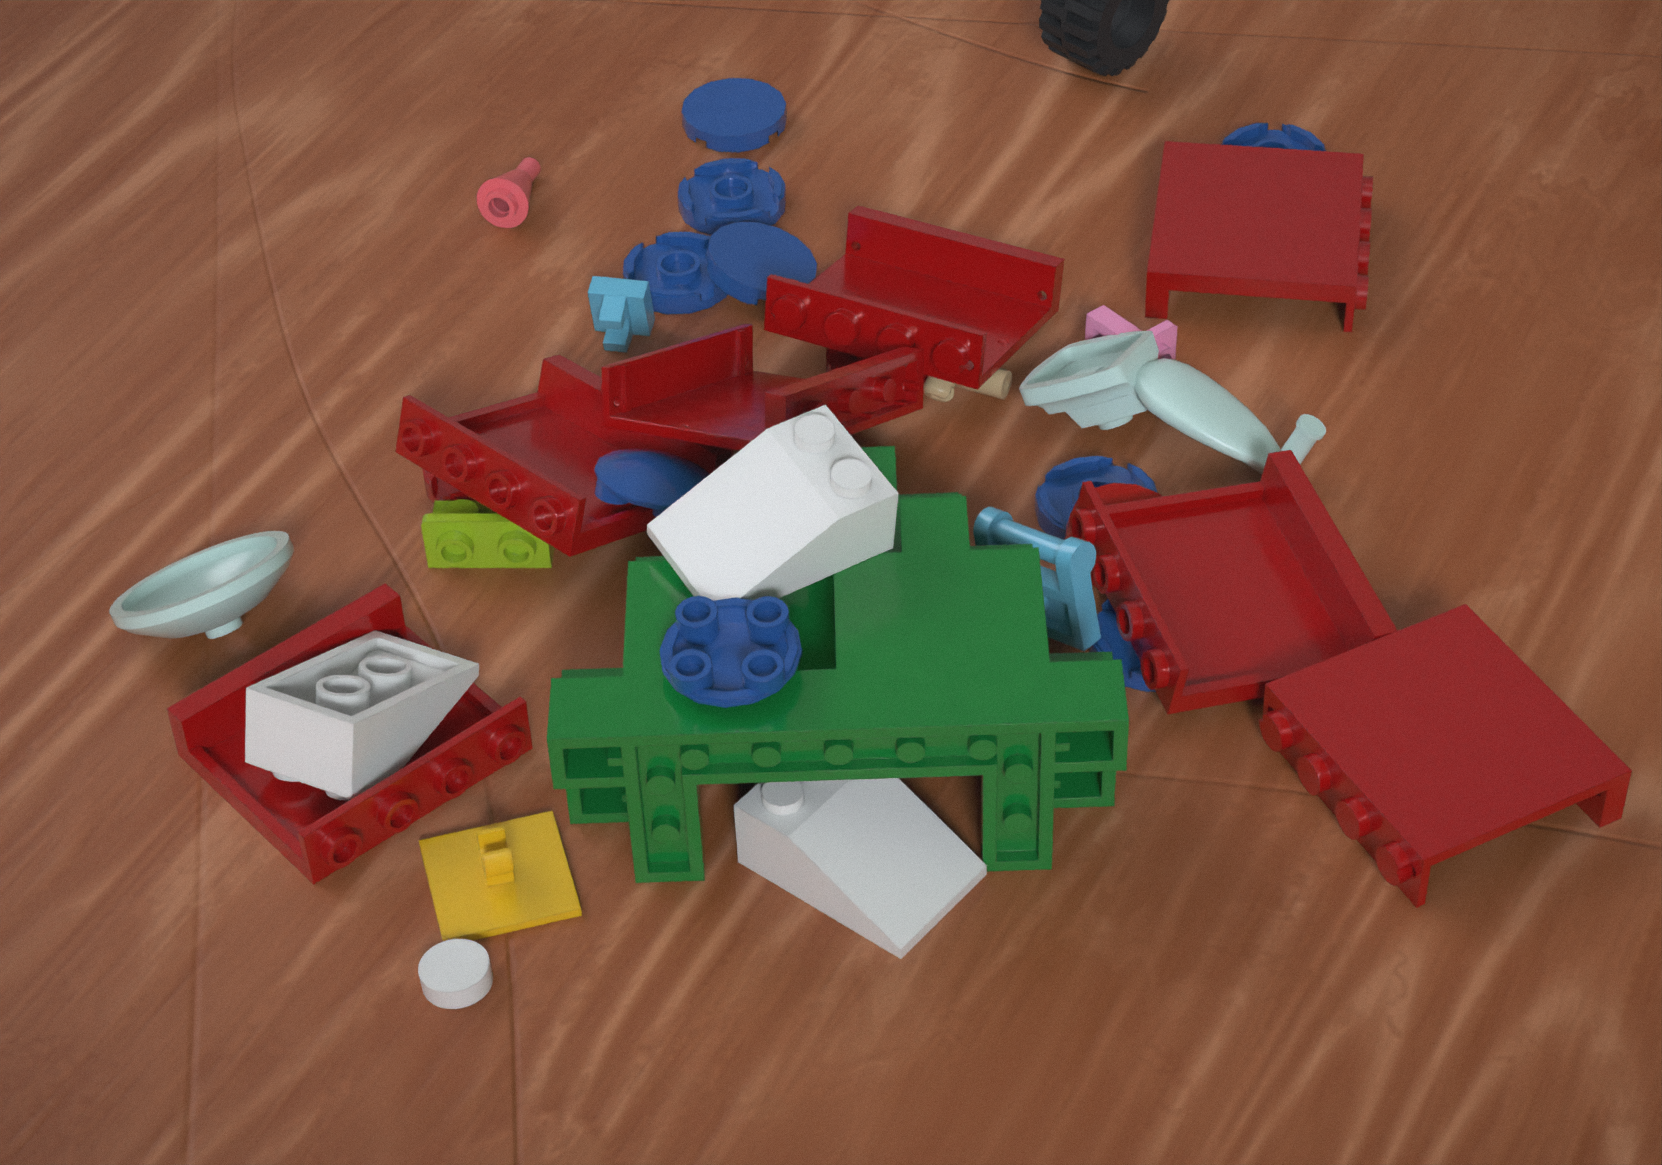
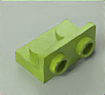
[421,499,555,568]

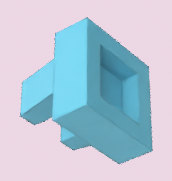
[587,276,655,352]

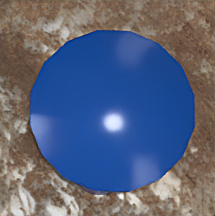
[594,449,710,517]
[659,596,802,708]

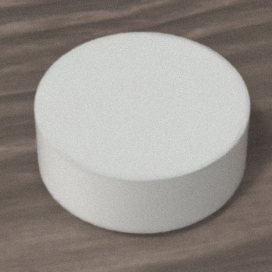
[418,939,493,1009]

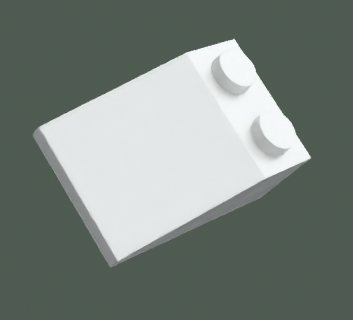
[647,405,899,601]
[245,630,479,800]
[734,778,987,959]

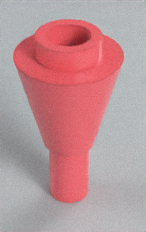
[477,157,541,228]

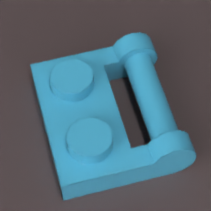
[973,507,1101,651]

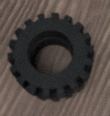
[1039,0,1169,76]

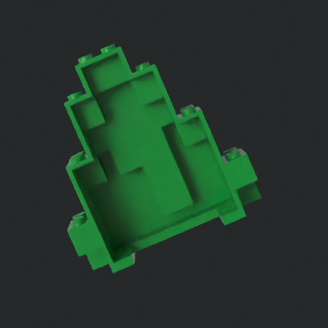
[547,446,1129,883]

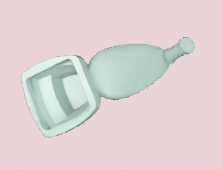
[1019,331,1326,474]

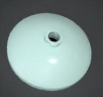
[109,531,294,639]

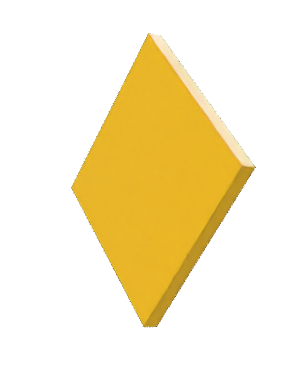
[418,811,582,941]

